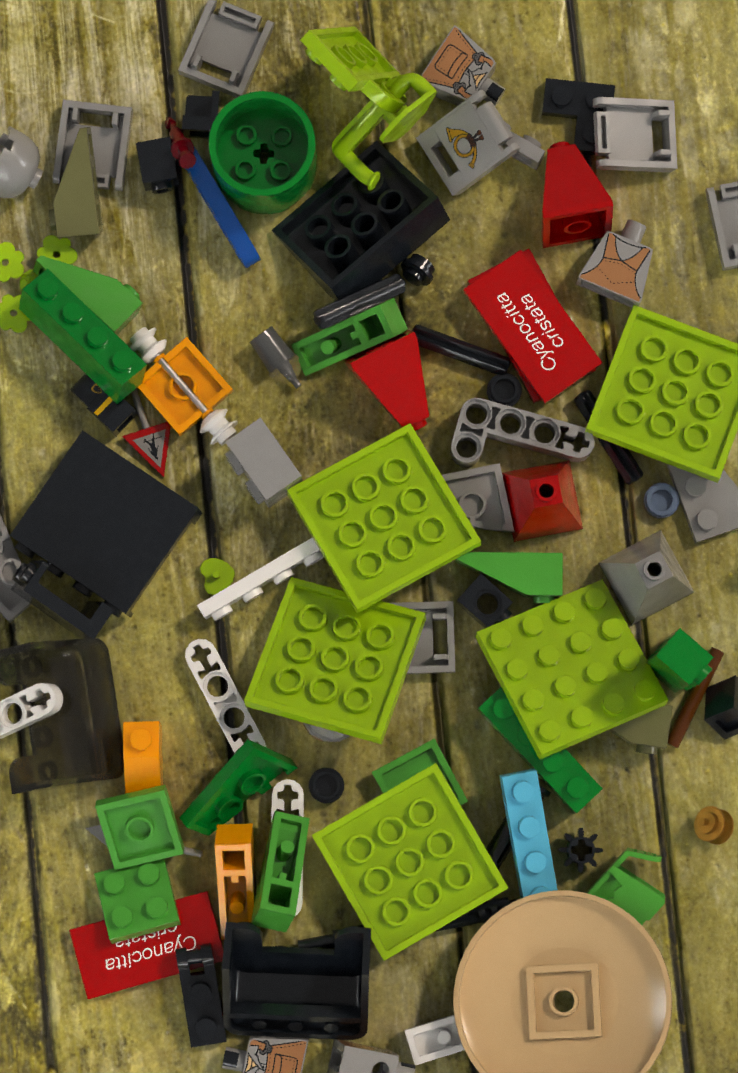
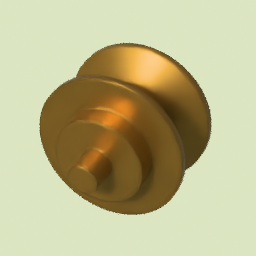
[694,806,734,845]

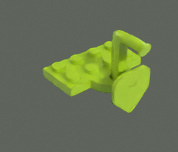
[300,26,438,191]

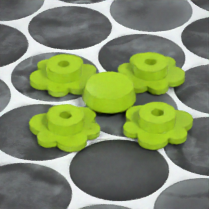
[0,235,78,333]

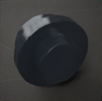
[401,254,435,286]
[487,373,522,407]
[309,768,344,803]

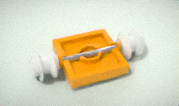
[130,327,238,446]

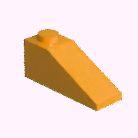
[123,721,163,794]
[214,823,256,940]

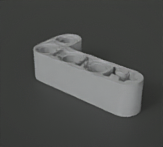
[450,398,595,467]

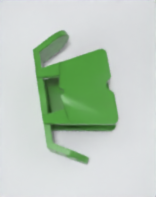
[586,847,665,925]

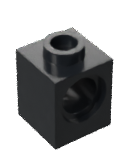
[136,137,180,194]
[456,574,513,628]

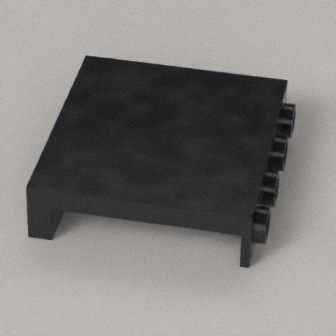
[10,430,202,618]

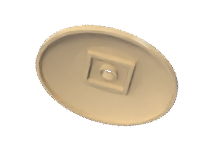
[453,890,672,1073]

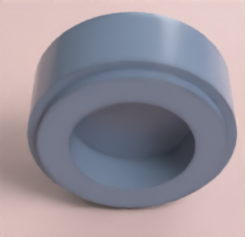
[643,483,680,519]

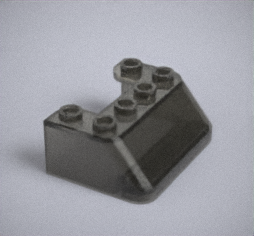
[0,638,124,794]

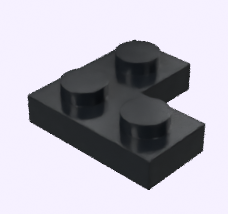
[542,78,615,155]

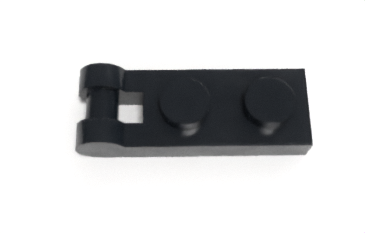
[175,943,227,1048]

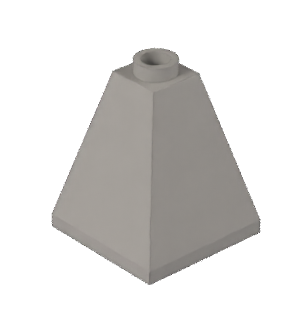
[598,530,694,625]

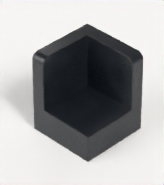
[182,90,221,139]
[704,675,738,740]

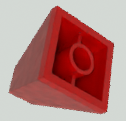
[541,141,613,248]
[344,330,429,431]
[502,460,583,542]

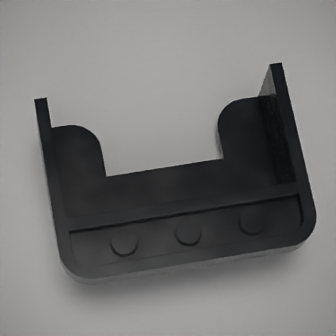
[222,922,371,1040]

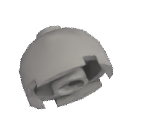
[0,126,43,198]

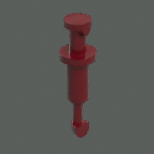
[165,116,196,169]

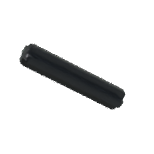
[313,274,406,329]
[412,325,511,375]
[574,390,643,485]

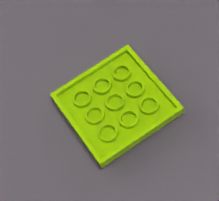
[585,304,738,483]
[287,423,482,613]
[244,577,426,744]
[475,579,669,760]
[312,763,508,961]

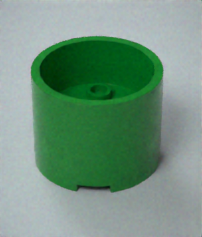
[209,91,317,214]

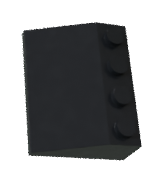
[272,140,450,301]

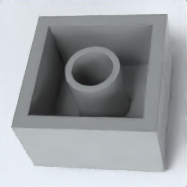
[224,417,303,508]

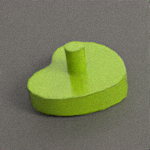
[200,558,235,596]

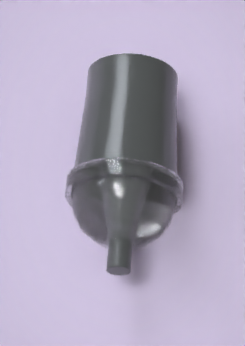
[250,326,302,389]

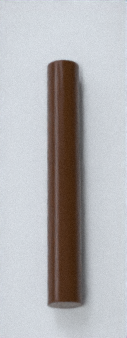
[667,647,724,749]

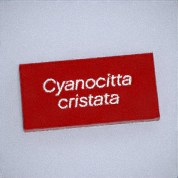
[463,249,603,405]
[69,891,224,999]

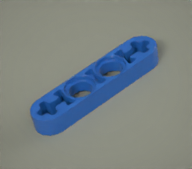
[186,147,261,269]

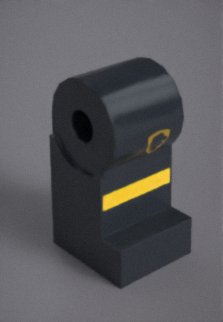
[70,374,138,437]

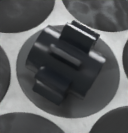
[558,828,603,873]

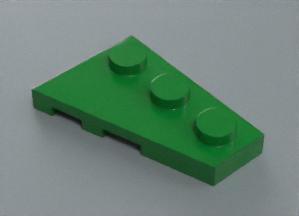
[179,739,298,836]

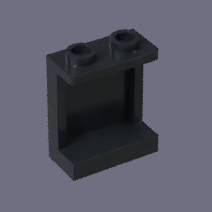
[11,560,114,640]

